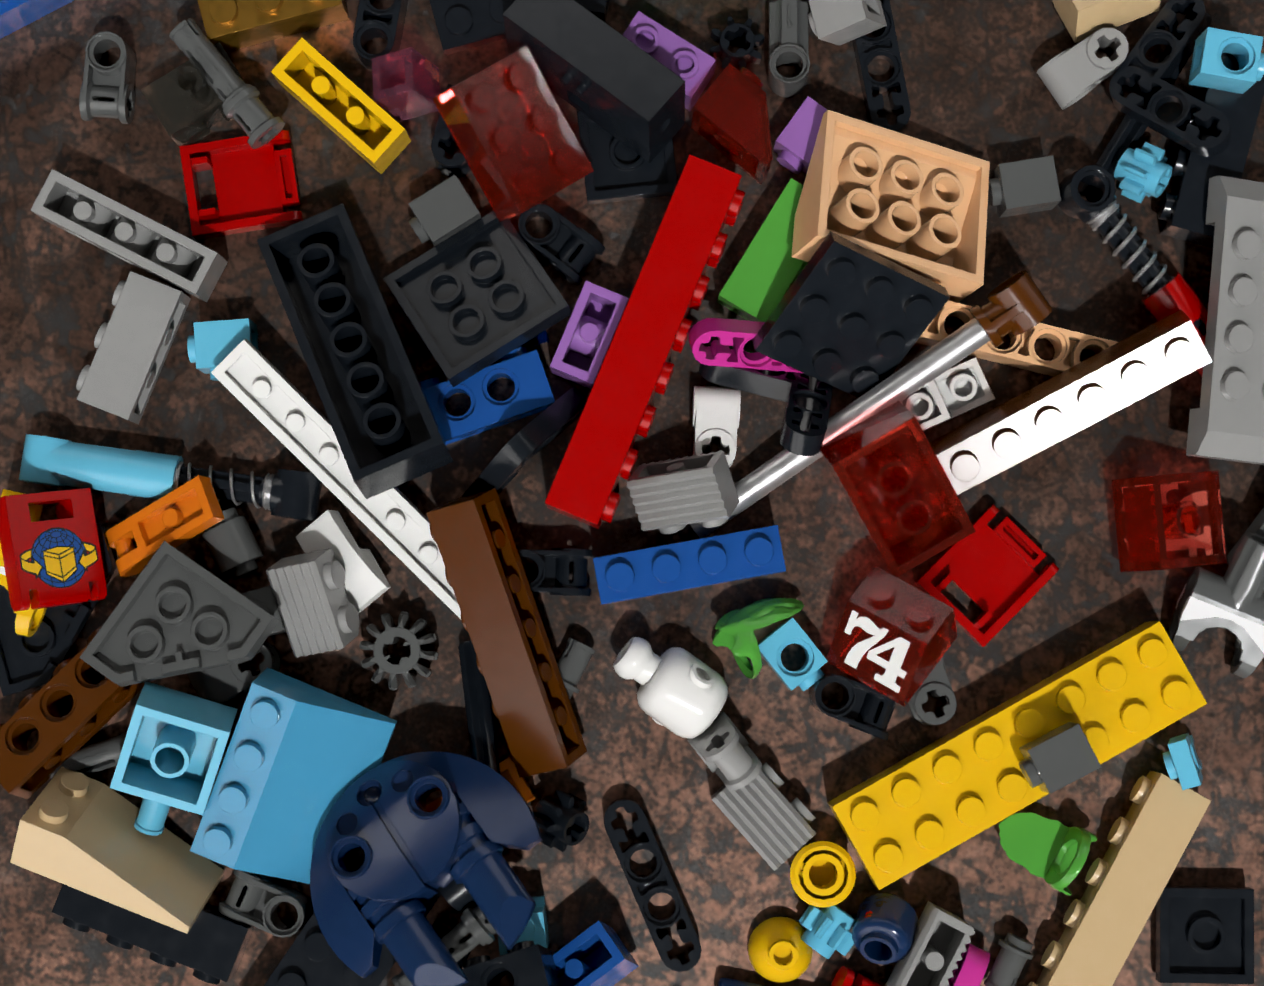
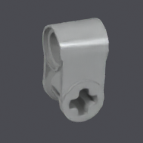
[1036,28,1129,110]
[687,711,762,790]

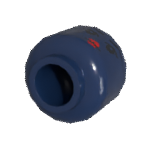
[852,893,918,965]

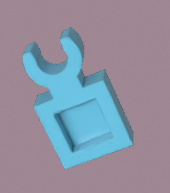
[1162,733,1203,790]

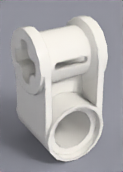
[692,386,741,468]

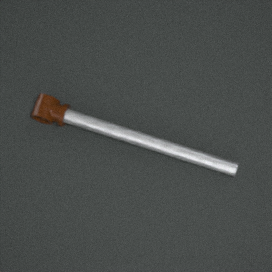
[690,270,1052,539]

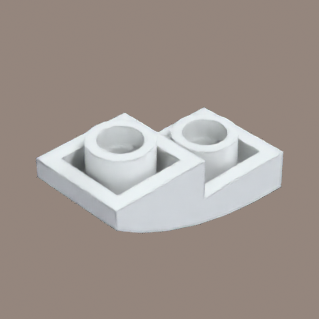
[895,357,995,437]
[296,510,391,614]

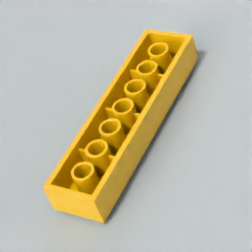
[827,621,1207,890]

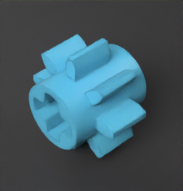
[1114,142,1173,203]
[799,905,855,959]

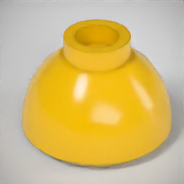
[790,841,856,908]
[748,917,813,983]

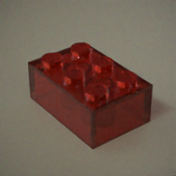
[432,46,594,222]
[820,400,976,579]

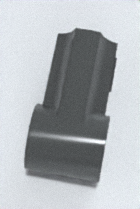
[767,0,810,98]

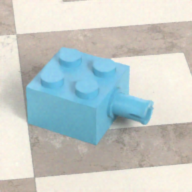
[110,682,238,836]

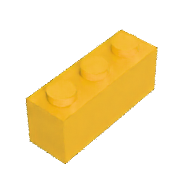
[271,37,411,174]

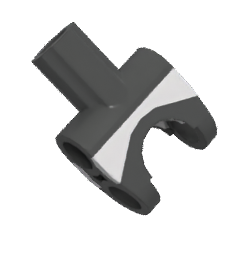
[1168,532,1264,678]

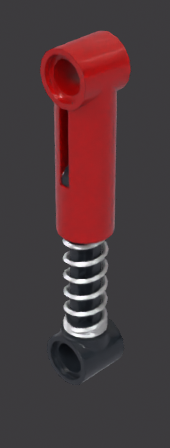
[1058,165,1208,378]

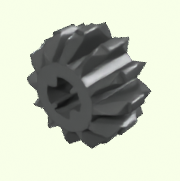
[359,611,439,690]

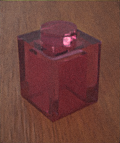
[371,47,441,121]

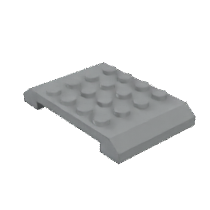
[1186,175,1264,465]

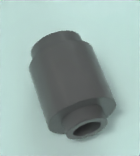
[202,507,264,580]

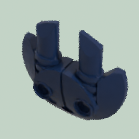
[310,751,543,986]

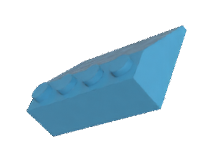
[190,667,397,884]

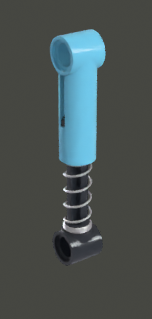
[19,434,322,521]

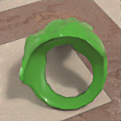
[713,598,804,679]
[998,812,1098,896]

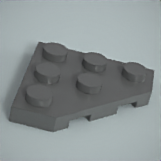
[79,541,279,687]

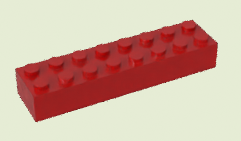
[545,154,746,529]

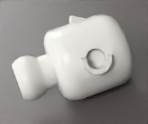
[613,637,728,739]

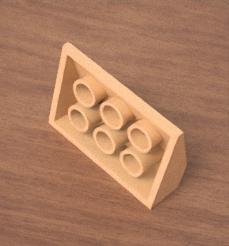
[791,110,990,303]

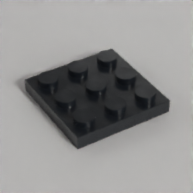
[383,207,572,387]
[752,231,950,398]

